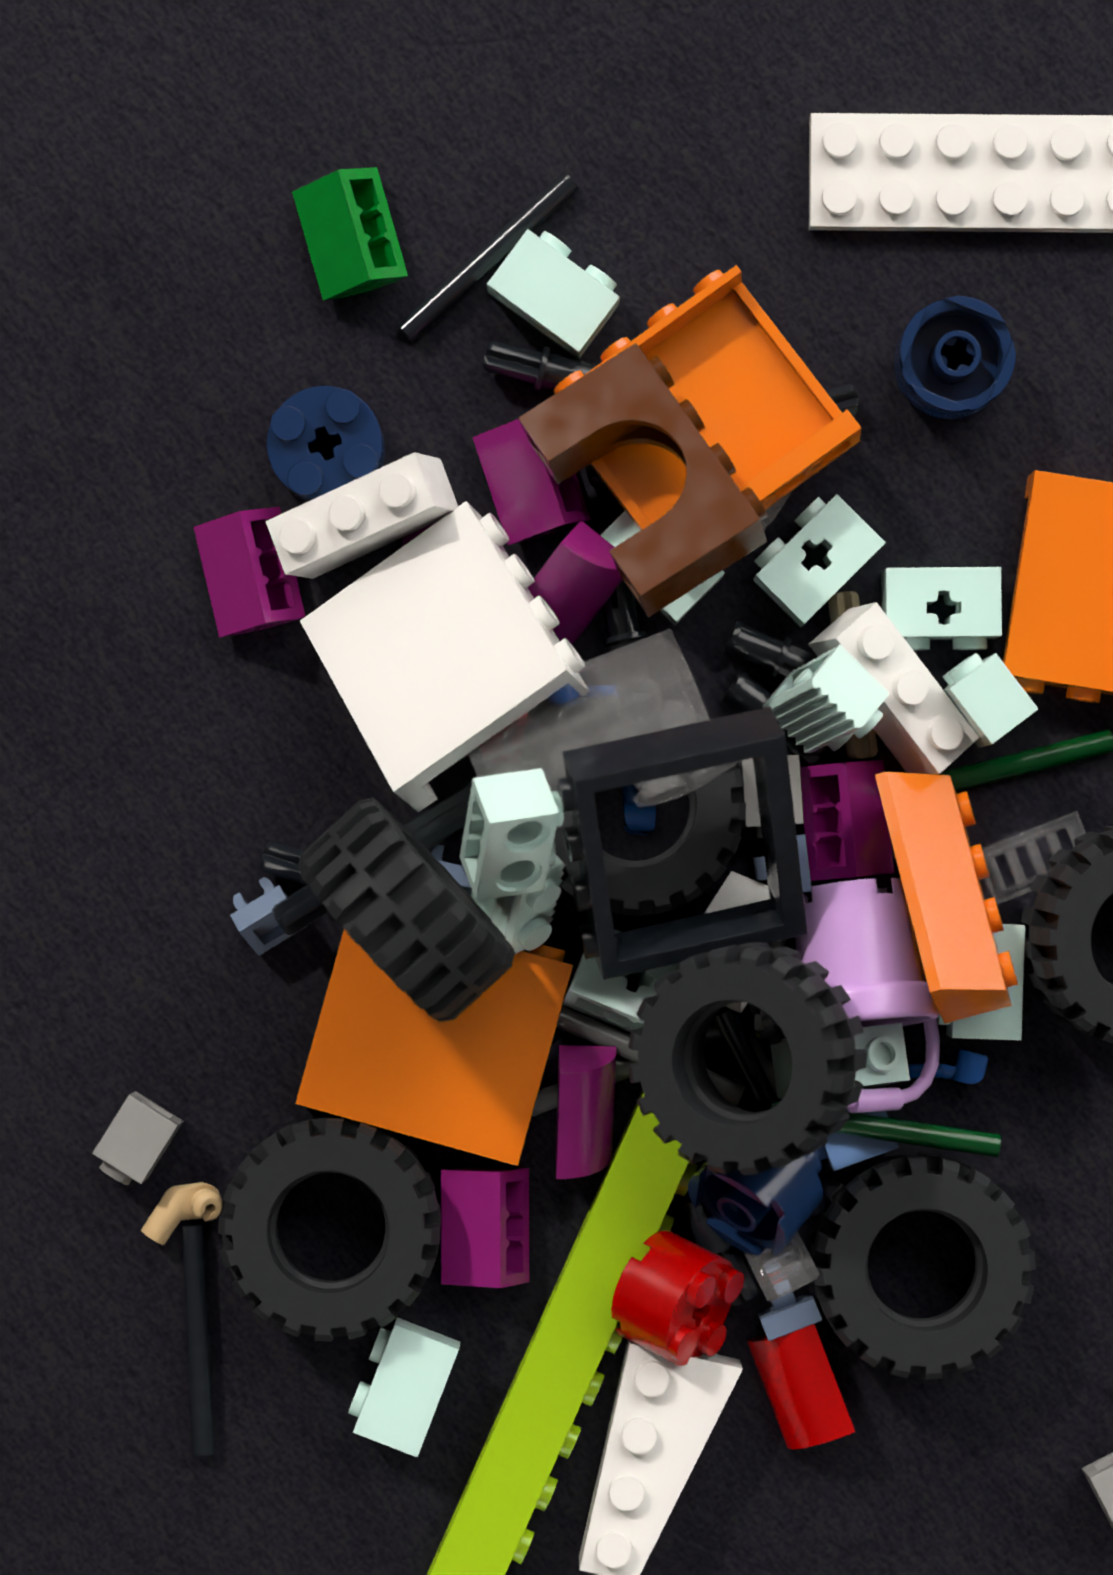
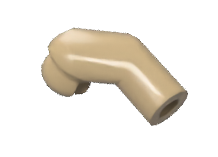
[141,1182,223,1245]

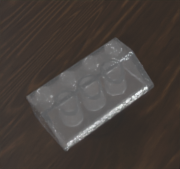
[469,628,710,791]

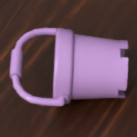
[795,878,940,1113]

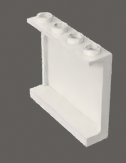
[300,501,590,812]

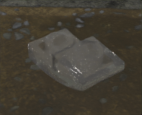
[631,761,739,808]

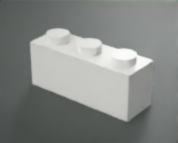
[266,452,458,579]
[809,602,979,774]

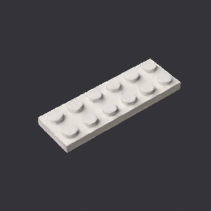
[809,113,1113,233]

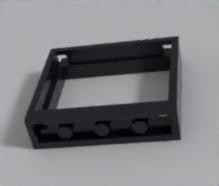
[557,707,808,980]

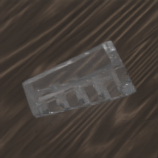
[981,811,1086,905]
[743,1232,820,1302]

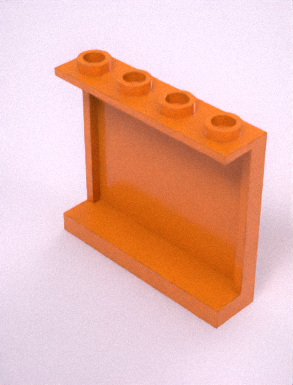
[554,265,862,531]
[1003,470,1113,703]
[295,929,574,1166]

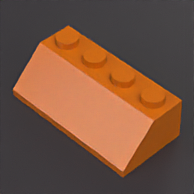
[875,772,1018,1024]

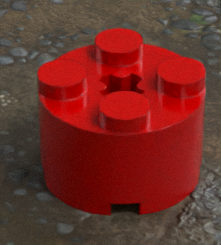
[611,1231,744,1366]

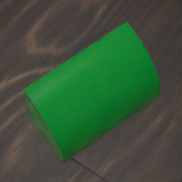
[292,167,408,301]

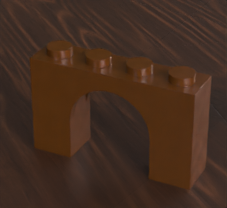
[518,343,768,617]

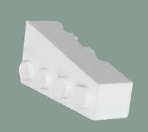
[579,1340,743,1575]

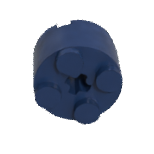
[894,296,1016,419]
[267,386,385,502]
[688,1152,823,1256]

